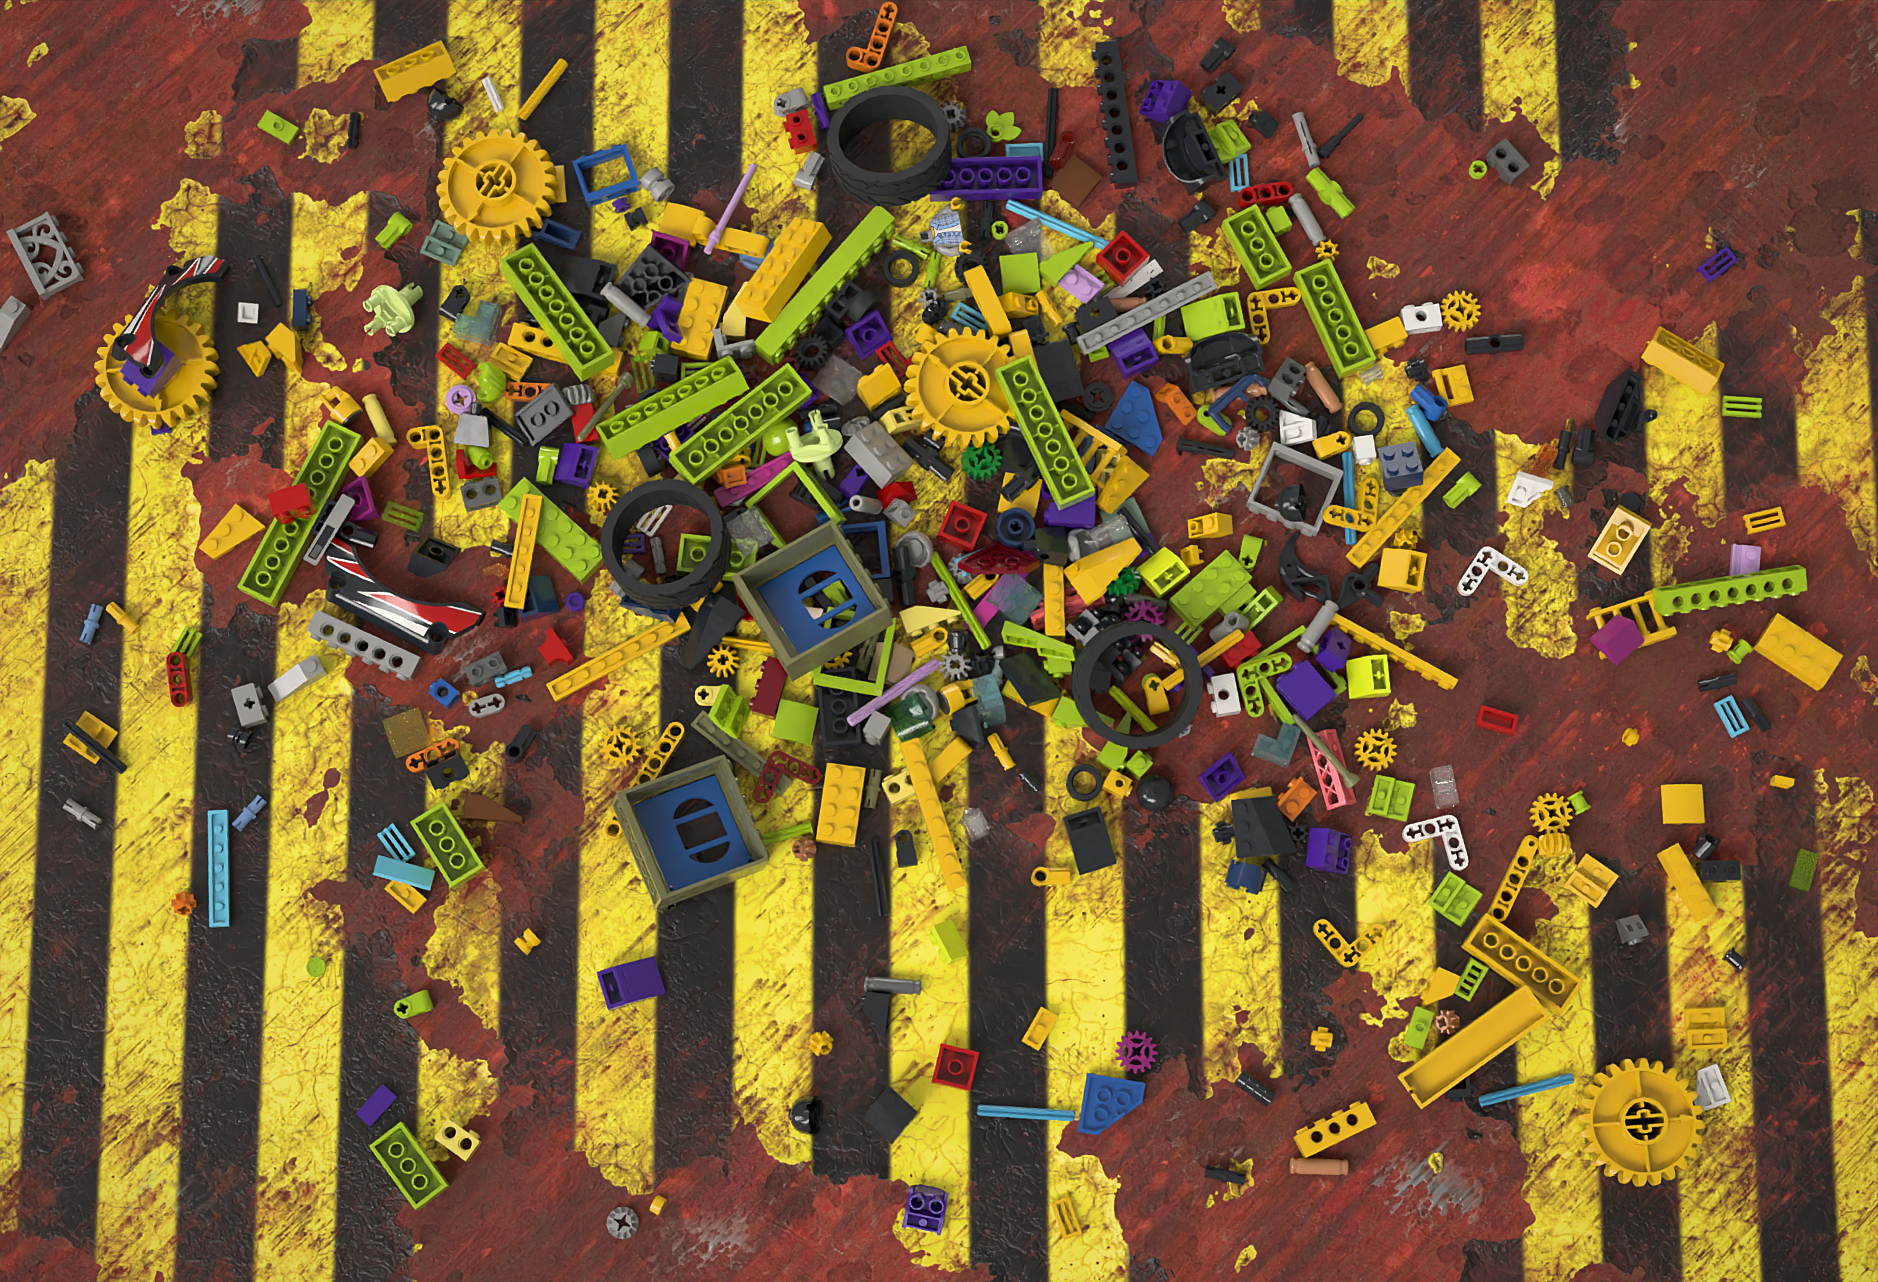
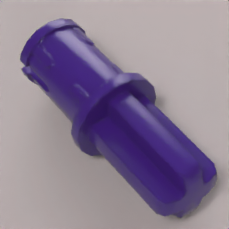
[811,92,831,130]

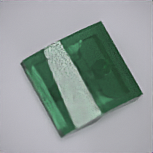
[886,693,936,743]

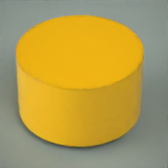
[650,1195,667,1215]

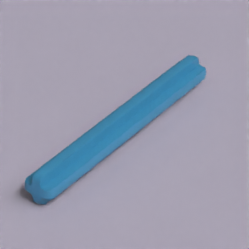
[1342,452,1357,545]
[1478,1073,1574,1106]
[977,1105,1075,1121]

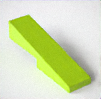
[1001,620,1077,661]

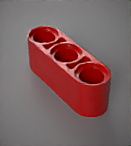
[1238,181,1293,209]
[166,652,193,707]

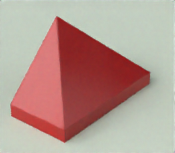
[876,481,918,510]

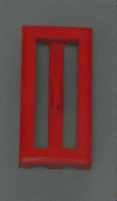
[875,340,909,380]
[435,342,477,381]

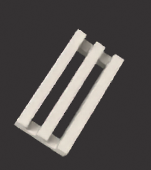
[636,505,673,538]

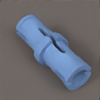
[79,604,104,644]
[232,795,267,832]

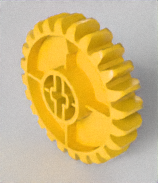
[436,128,559,247]
[94,307,220,429]
[904,327,1019,449]
[1575,1058,1706,1187]

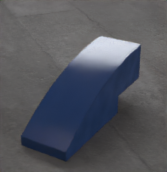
[522,218,581,250]
[619,595,683,623]

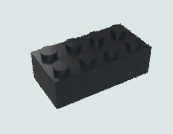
[818,667,861,750]

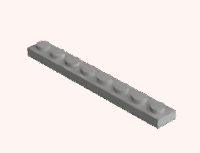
[1076,271,1218,355]

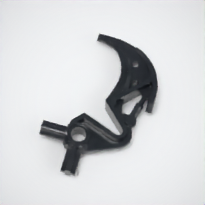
[1278,531,1385,611]

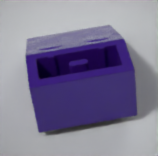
[1106,327,1159,380]
[596,956,666,1011]

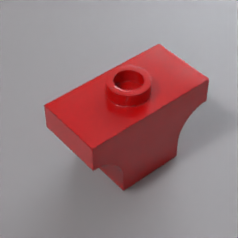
[538,627,575,667]

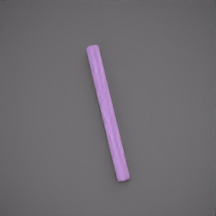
[847,658,940,726]

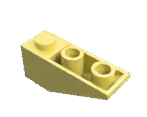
[899,605,961,638]

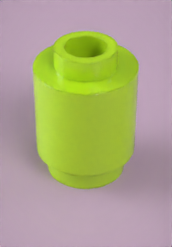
[466,445,494,470]

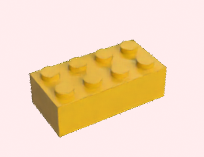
[670,277,729,362]
[1752,613,1843,691]
[816,763,866,847]

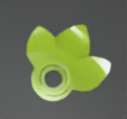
[986,110,1021,142]

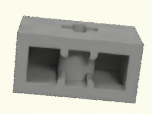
[231,683,269,729]
[863,710,891,746]

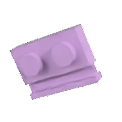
[1059,264,1105,306]
[1729,544,1761,585]

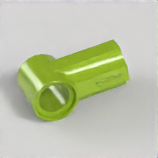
[375,212,413,250]
[536,446,561,485]
[1443,471,1482,509]
[822,580,855,611]

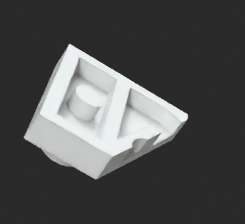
[1279,410,1317,447]
[1506,471,1554,508]
[1694,1064,1731,1111]

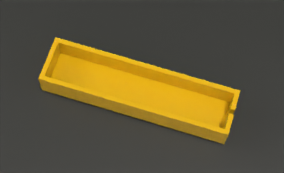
[1397,984,1550,1109]

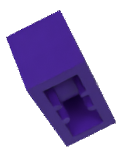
[1315,626,1352,673]

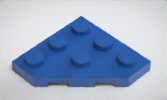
[1104,380,1163,457]
[1077,1073,1145,1135]

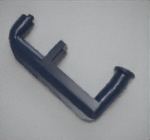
[1208,374,1268,435]

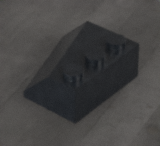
[614,243,692,310]
[1231,796,1298,858]

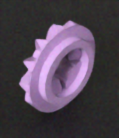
[445,385,476,415]

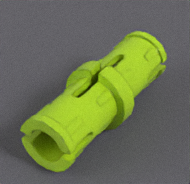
[892,234,931,260]
[923,252,943,290]

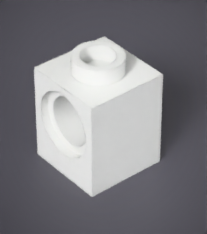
[237,302,259,323]
[1352,435,1376,465]

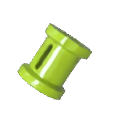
[1727,639,1753,664]
[1567,790,1591,815]

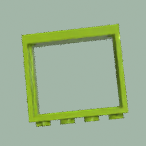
[745,460,847,549]
[810,607,896,697]
[1247,625,1347,729]

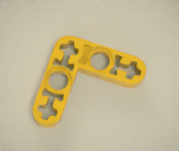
[1246,287,1301,347]
[1322,477,1379,532]
[1313,919,1387,967]

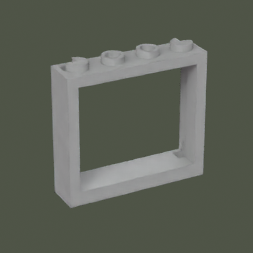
[1245,442,1344,537]

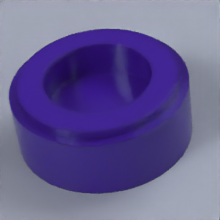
[565,592,585,612]

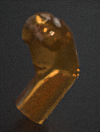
[482,563,510,580]

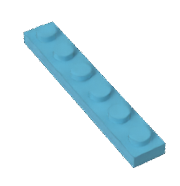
[208,810,230,928]

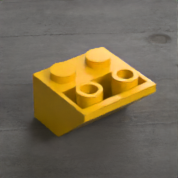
[265,322,302,373]
[857,363,901,412]
[1377,548,1427,594]

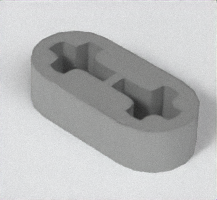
[469,694,506,718]

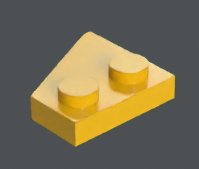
[237,341,272,377]

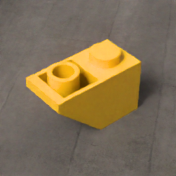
[998,292,1039,319]
[1188,513,1233,539]
[1420,967,1460,1006]

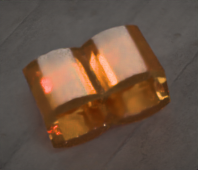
[1525,443,1558,478]

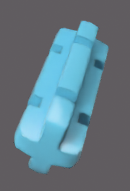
[495,666,532,688]

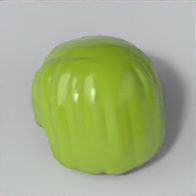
[477,362,507,403]
[762,417,800,456]

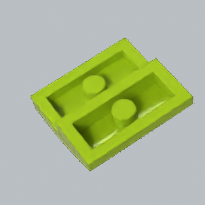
[1208,119,1251,164]
[999,252,1041,295]
[708,684,751,739]
[772,699,819,746]
[1367,775,1416,822]
[1428,871,1483,927]

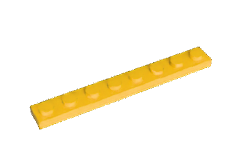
[1345,447,1461,569]
[546,612,691,702]
[1329,613,1458,690]
[899,738,967,891]

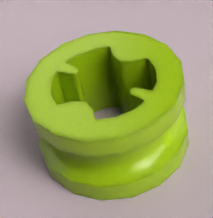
[1469,160,1487,179]
[991,221,1008,240]

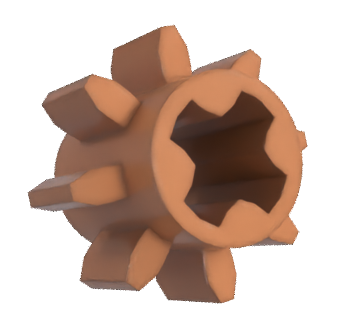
[792,837,816,862]
[1436,1010,1460,1034]

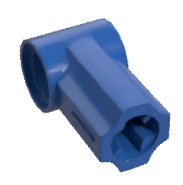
[1410,384,1448,421]

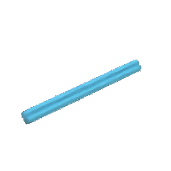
[1006,199,1110,250]

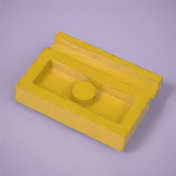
[487,342,533,383]

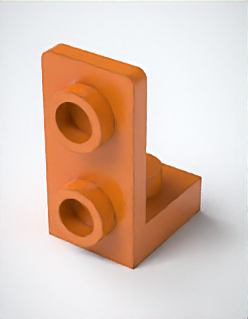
[1154,383,1197,425]
[710,463,747,488]

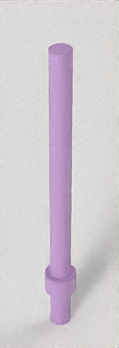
[704,163,757,254]

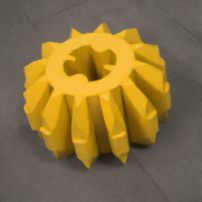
[587,479,620,512]
[707,645,740,678]
[1537,833,1571,857]

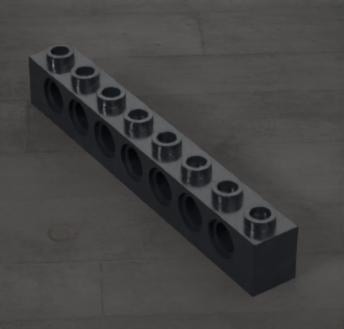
[1092,40,1138,189]

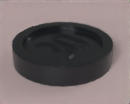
[1621,493,1640,512]

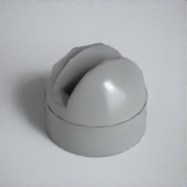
[991,645,1006,660]

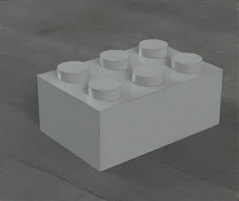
[844,421,914,489]

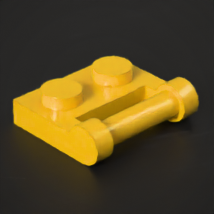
[1431,365,1474,407]

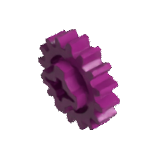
[1123,600,1166,642]
[1114,1030,1158,1074]

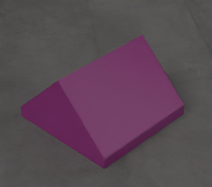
[651,230,691,271]
[341,475,380,524]
[1589,615,1644,666]

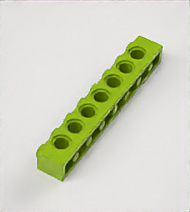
[823,46,971,111]
[1653,565,1807,616]

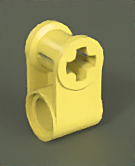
[695,686,732,706]

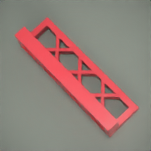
[1024,586,1106,631]
[1306,729,1357,810]

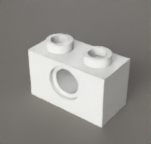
[1399,302,1443,335]
[1207,673,1241,717]

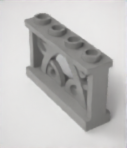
[6,212,84,300]

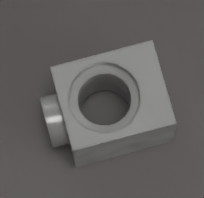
[883,498,916,527]

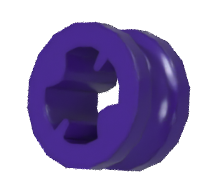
[612,197,631,214]

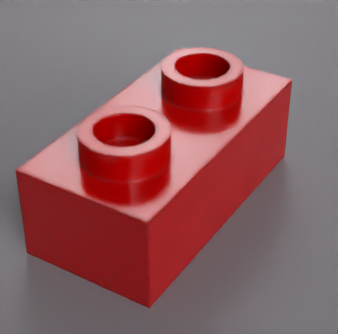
[1475,705,1519,736]

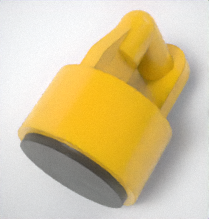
[319,386,363,428]
[936,679,982,716]

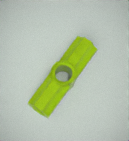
[1305,167,1355,219]

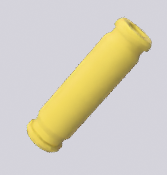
[362,394,397,447]

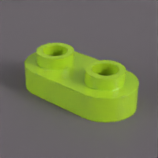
[1197,405,1232,436]

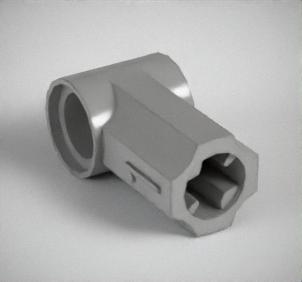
[793,152,825,192]
[609,558,646,598]
[1209,612,1249,643]

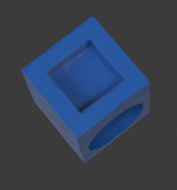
[429,678,461,710]

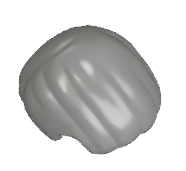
[1066,528,1099,563]
[895,531,933,568]
[901,684,939,724]

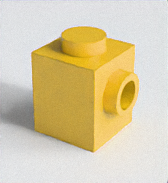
[1102,769,1133,799]

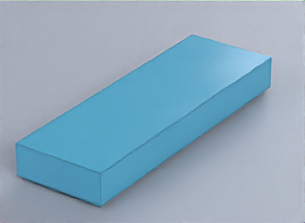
[373,855,435,891]

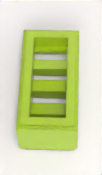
[1454,957,1489,1002]

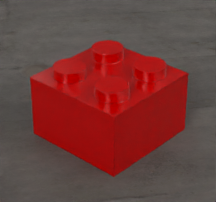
[1096,230,1150,287]
[267,482,317,525]
[937,500,988,553]
[932,1043,979,1092]

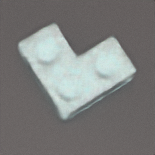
[452,300,502,346]
[969,673,1007,728]
[1250,722,1302,768]

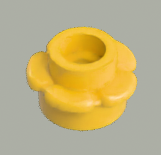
[1622,728,1639,746]

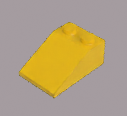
[1588,505,1652,575]

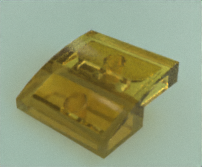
[382,707,432,758]

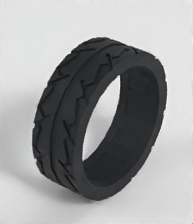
[827,85,952,207]
[601,479,732,610]
[1072,621,1203,749]

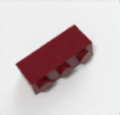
[749,656,788,720]

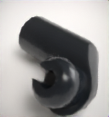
[1634,409,1658,433]

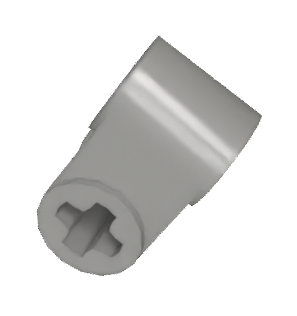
[773,87,810,117]

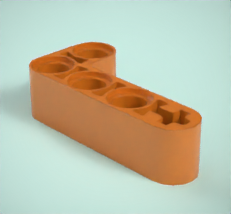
[846,2,897,73]

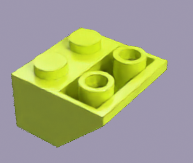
[1136,547,1190,599]
[1346,654,1391,699]
[929,919,969,966]

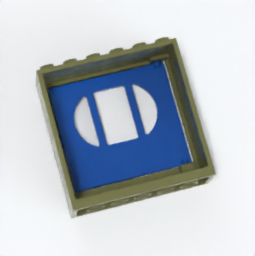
[731,520,894,682]
[612,755,770,910]

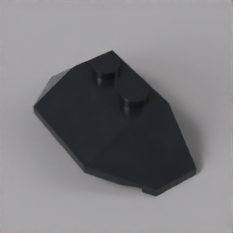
[1593,368,1642,444]

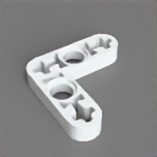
[1457,547,1528,596]
[1402,815,1468,871]

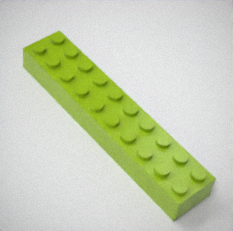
[754,206,896,366]
[237,419,365,608]

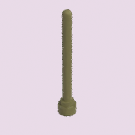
[577,372,635,442]
[1292,713,1361,789]

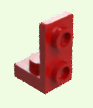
[455,449,497,479]

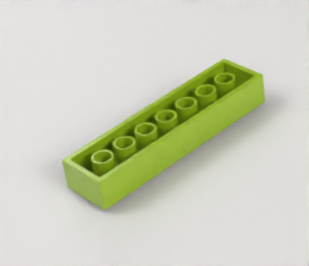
[500,243,614,382]
[595,355,749,461]
[995,355,1095,511]
[669,363,812,486]

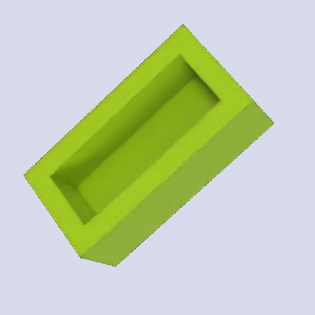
[1218,583,1257,618]

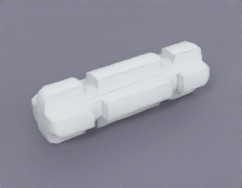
[482,77,504,113]

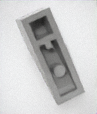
[0,296,32,354]
[268,654,328,703]

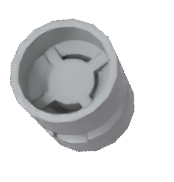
[640,167,675,203]

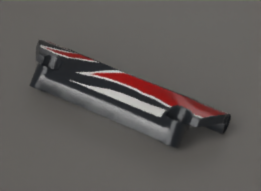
[111,255,231,379]
[324,534,486,655]

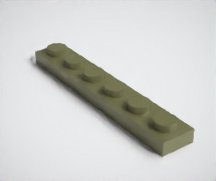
[691,710,793,797]

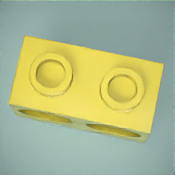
[881,767,916,806]
[434,1118,482,1162]

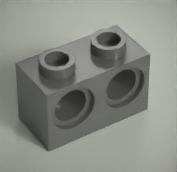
[1486,138,1530,185]
[1267,357,1307,401]
[460,476,503,512]
[464,651,509,689]

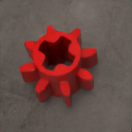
[490,585,509,608]

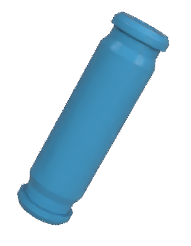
[1406,404,1444,458]

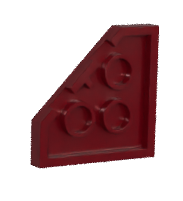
[958,542,1039,575]

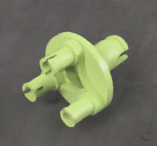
[363,283,423,336]
[785,410,843,481]

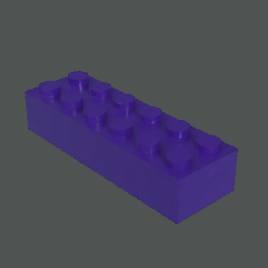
[930,156,1043,202]

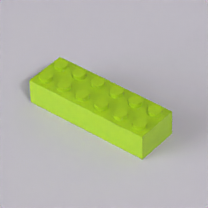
[1293,258,1376,379]
[498,477,605,585]

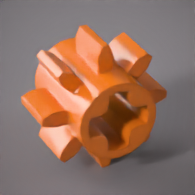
[171,891,196,916]

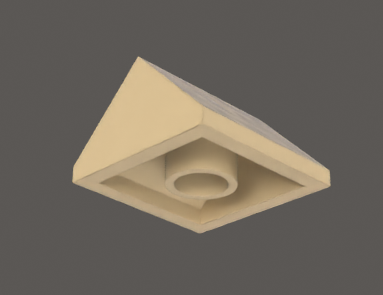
[868,642,914,686]

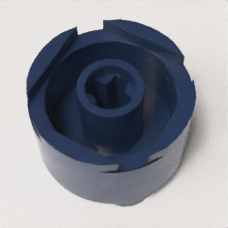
[996,508,1035,550]
[1224,859,1268,895]

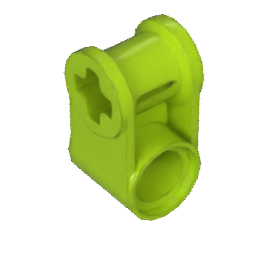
[1238,534,1263,573]
[394,990,434,1019]

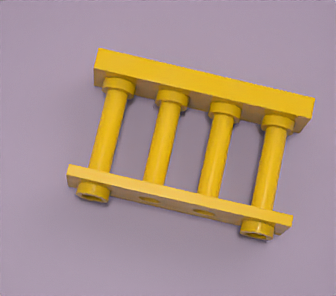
[1059,409,1127,488]
[1586,590,1677,660]

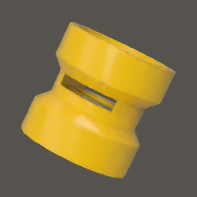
[514,928,541,955]

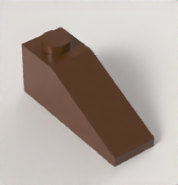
[463,792,524,824]

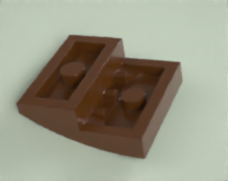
[1049,155,1103,207]

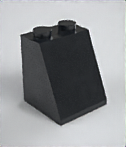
[863,1086,919,1144]

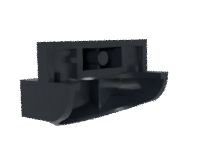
[1158,110,1229,196]
[1179,332,1265,394]
[1065,605,1147,688]

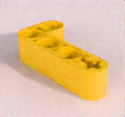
[691,216,770,258]
[964,265,1012,341]
[407,425,452,501]

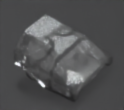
[811,354,864,405]

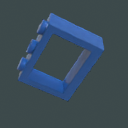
[572,144,641,208]
[838,521,891,586]

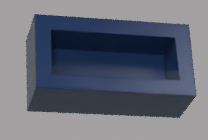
[292,289,313,331]

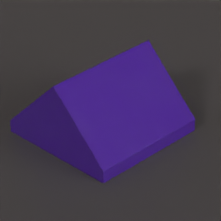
[845,309,893,360]
[1197,752,1246,802]

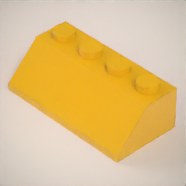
[373,40,456,102]
[1641,326,1725,396]

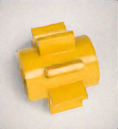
[1315,240,1339,263]
[1394,529,1418,550]
[1709,628,1733,653]
[1311,1027,1333,1051]
[808,1031,834,1056]

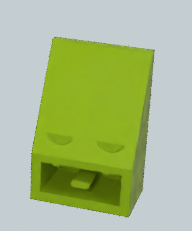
[1180,292,1245,343]

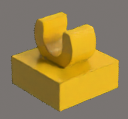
[1180,545,1204,568]

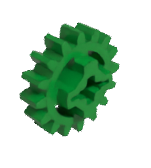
[961,441,1002,481]
[1106,565,1140,596]

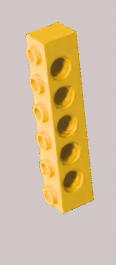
[508,322,624,378]

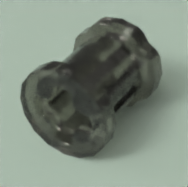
[1553,485,1576,510]

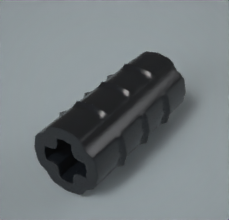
[1234,1070,1276,1107]

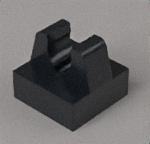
[493,607,517,629]

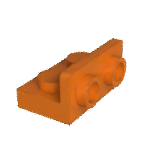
[1276,776,1317,822]

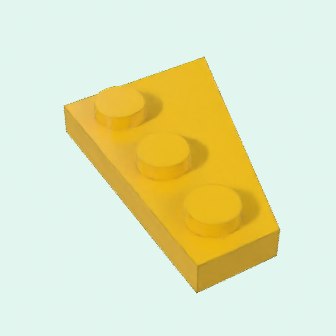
[1095,456,1150,514]
[199,504,266,560]

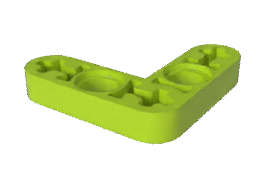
[1236,652,1292,717]

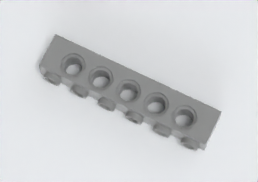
[307,610,423,681]

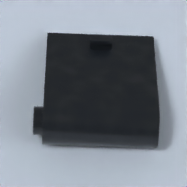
[999,422,1044,482]

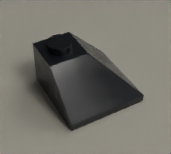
[407,534,461,578]
[949,705,985,749]

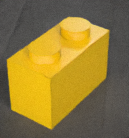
[1364,316,1408,356]
[348,437,394,477]

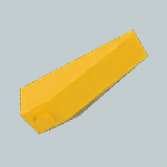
[1063,537,1142,606]

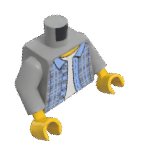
[920,197,972,257]

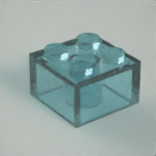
[986,574,1044,626]

